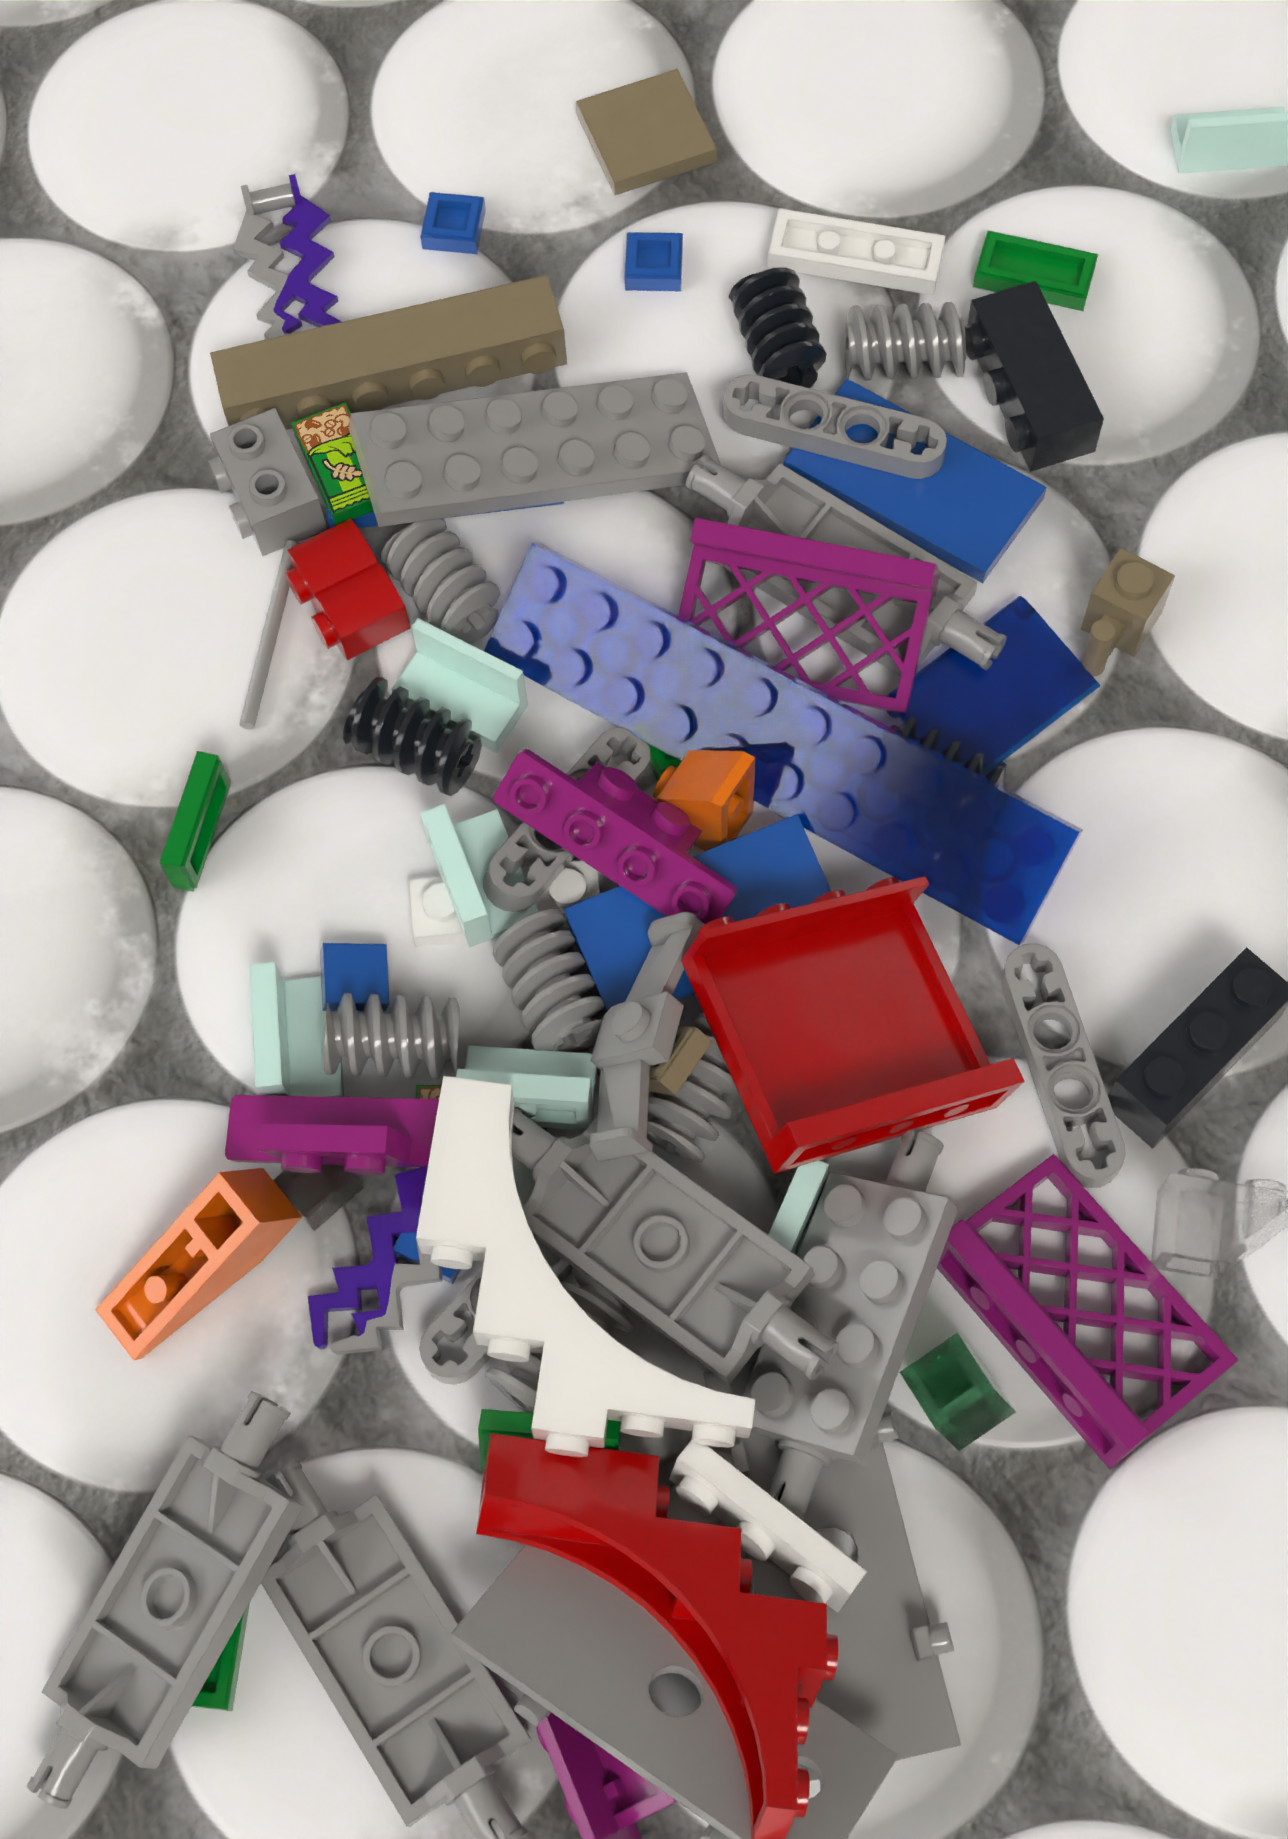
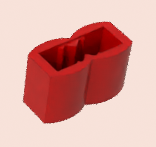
[285,519,411,660]

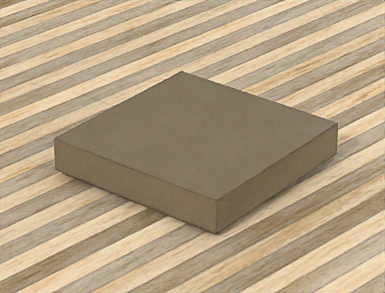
[576,69,717,195]

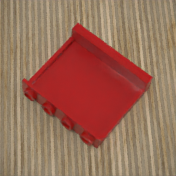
[681,876,1025,1174]

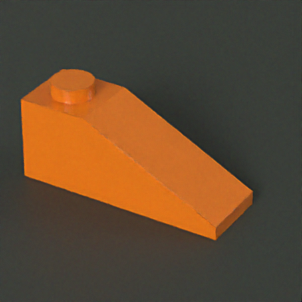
[95,1168,302,1360]

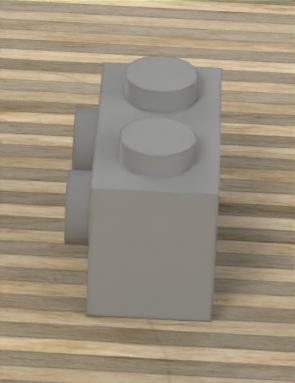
[208,408,328,556]

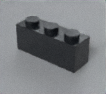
[965,281,1104,472]
[1108,947,1288,1149]

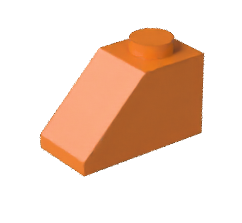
[653,750,755,851]

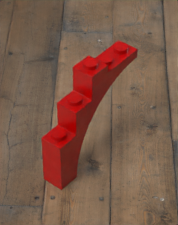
[476,1434,839,1839]

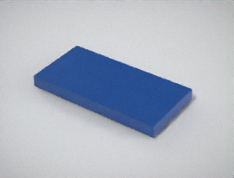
[783,379,1047,583]
[563,814,831,1013]

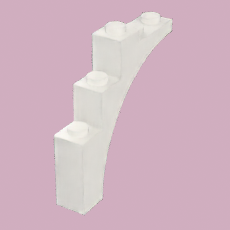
[416,1076,755,1457]

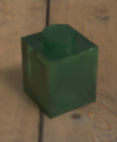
[900,1333,1016,1451]

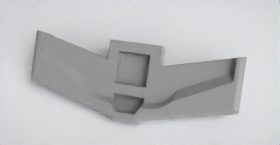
[590,912,704,1161]

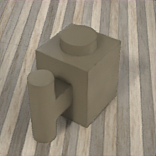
[1081,548,1175,677]

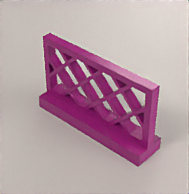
[668,518,941,715]
[937,1154,1238,1470]

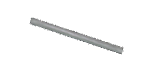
[239,540,299,729]

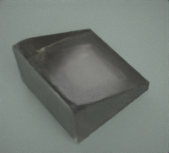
[273,1165,364,1231]

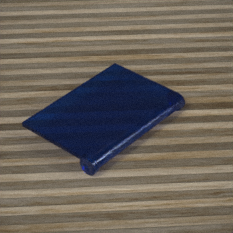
[885,596,1101,774]

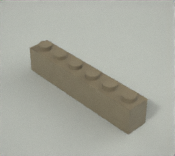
[210,275,567,430]

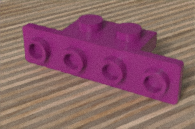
[493,748,737,925]
[225,1095,439,1175]
[536,1713,677,1839]

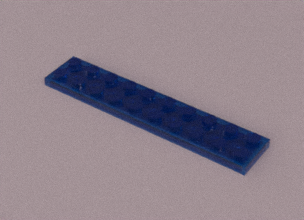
[484,543,1083,945]

